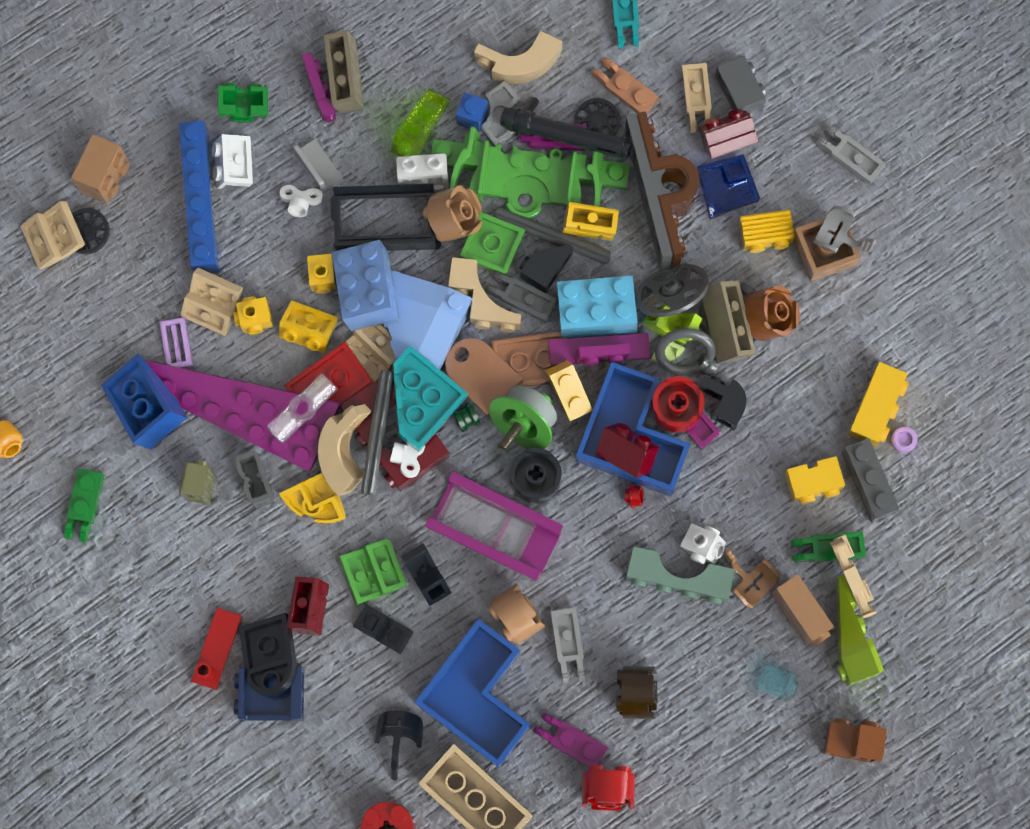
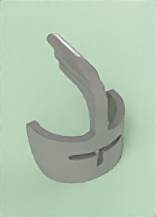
[813,206,876,254]

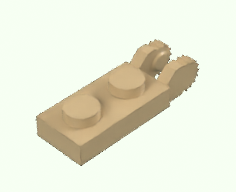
[681,63,712,133]

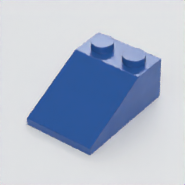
[101,354,187,449]

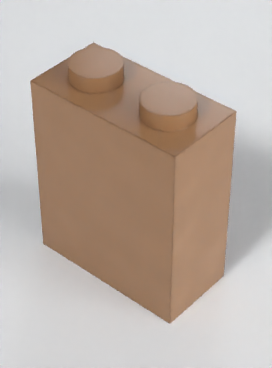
[772,574,834,647]

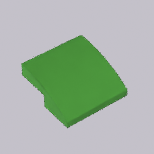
[338,538,407,606]

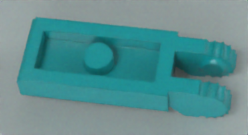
[612,0,639,48]

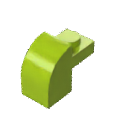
[642,304,703,345]

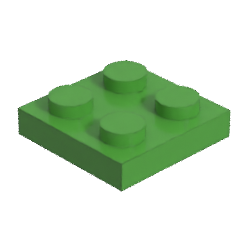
[460,212,525,276]

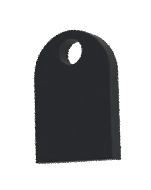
[239,613,297,696]

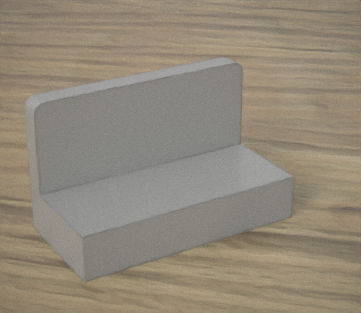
[293,139,343,194]

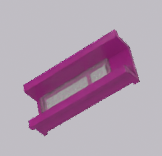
[425,472,564,581]

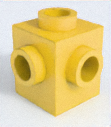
[233,296,273,335]

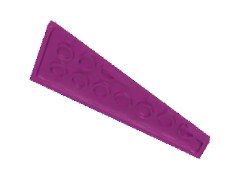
[144,359,342,471]

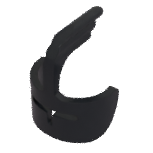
[375,710,423,781]

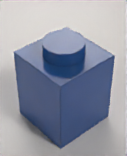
[456,92,488,132]

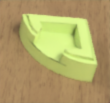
[651,342,685,363]

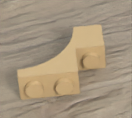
[448,257,522,333]

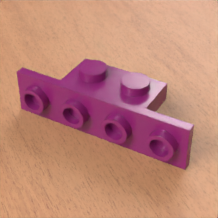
[548,333,651,366]

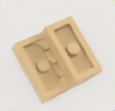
[20,201,85,269]
[181,268,243,336]
[346,324,396,382]

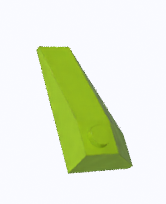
[836,575,884,686]

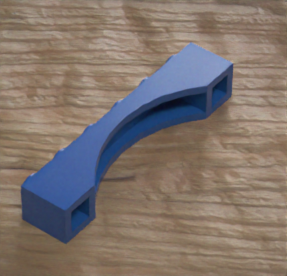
[179,120,220,273]

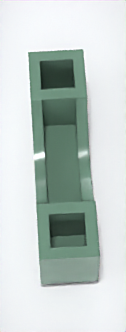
[626,546,735,605]

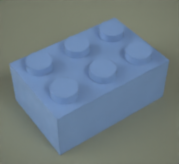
[332,240,399,331]

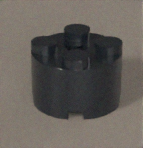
[510,448,562,504]

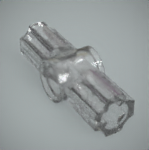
[267,373,338,443]

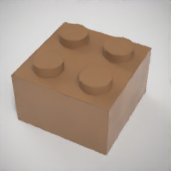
[71,134,129,204]
[794,218,861,282]

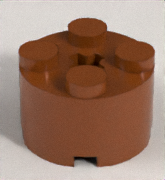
[743,286,800,341]

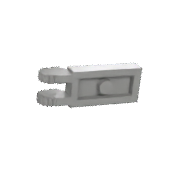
[816,126,886,185]
[551,607,585,684]

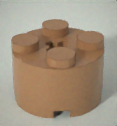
[423,185,482,242]
[488,583,546,644]

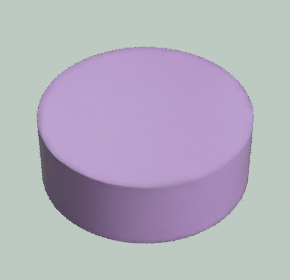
[891,426,917,453]

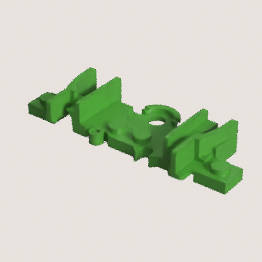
[431,126,630,218]

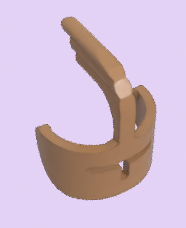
[724,550,780,608]

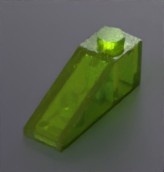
[390,88,451,157]

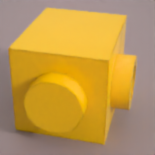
[307,254,337,294]

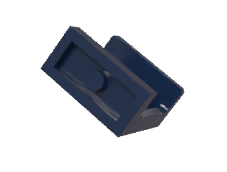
[234,666,304,721]

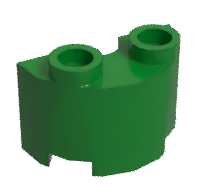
[218,83,268,123]

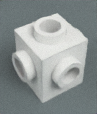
[680,523,726,565]

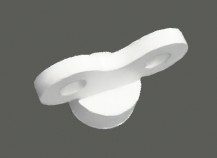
[280,185,323,218]
[390,442,425,478]

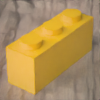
[848,362,909,447]

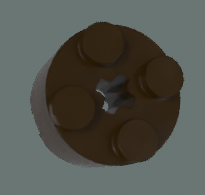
[616,666,658,719]

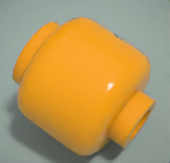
[0,420,23,458]

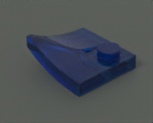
[696,154,760,219]

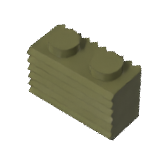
[179,460,217,505]

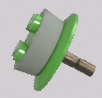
[489,385,557,450]

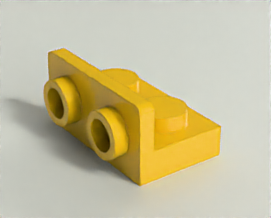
[279,300,338,354]

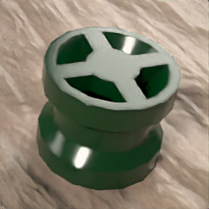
[453,401,481,433]

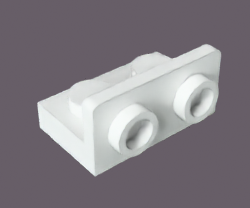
[211,134,253,189]
[397,154,449,192]

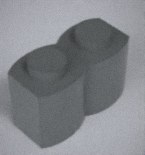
[236,450,274,509]

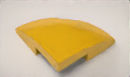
[279,472,346,523]

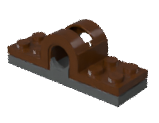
[624,111,699,270]

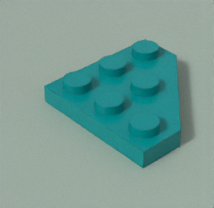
[393,345,468,452]

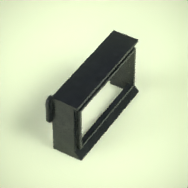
[331,183,441,251]

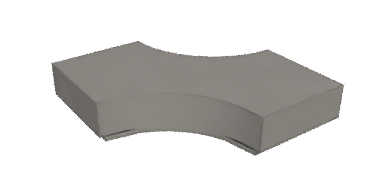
[481,80,520,147]

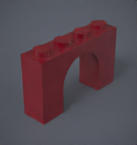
[341,377,450,492]

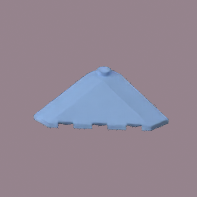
[382,270,472,370]

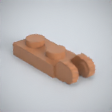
[591,57,659,114]

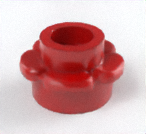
[625,483,644,509]

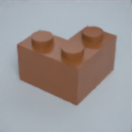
[823,718,887,764]

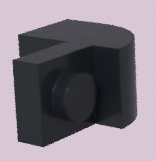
[700,376,746,431]
[401,543,452,606]

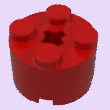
[651,376,704,433]
[582,765,635,811]
[360,802,415,829]

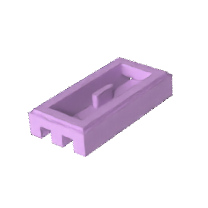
[159,317,193,368]

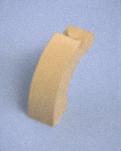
[474,31,562,84]
[318,404,371,496]

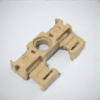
[830,534,876,618]

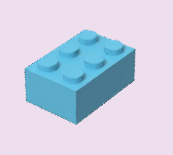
[557,276,638,339]

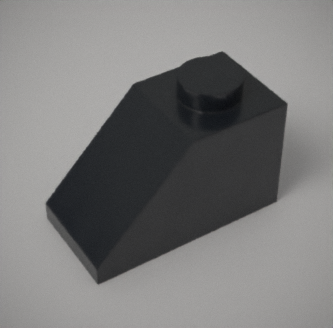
[519,244,573,293]

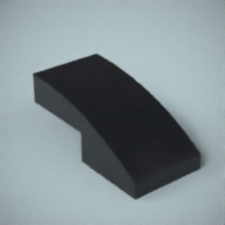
[353,604,414,655]

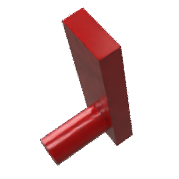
[191,608,242,690]

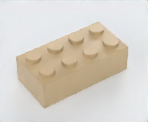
[418,744,533,829]

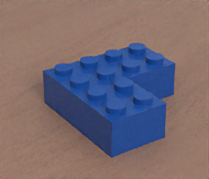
[576,362,690,496]
[414,619,530,768]

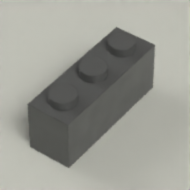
[842,438,899,523]

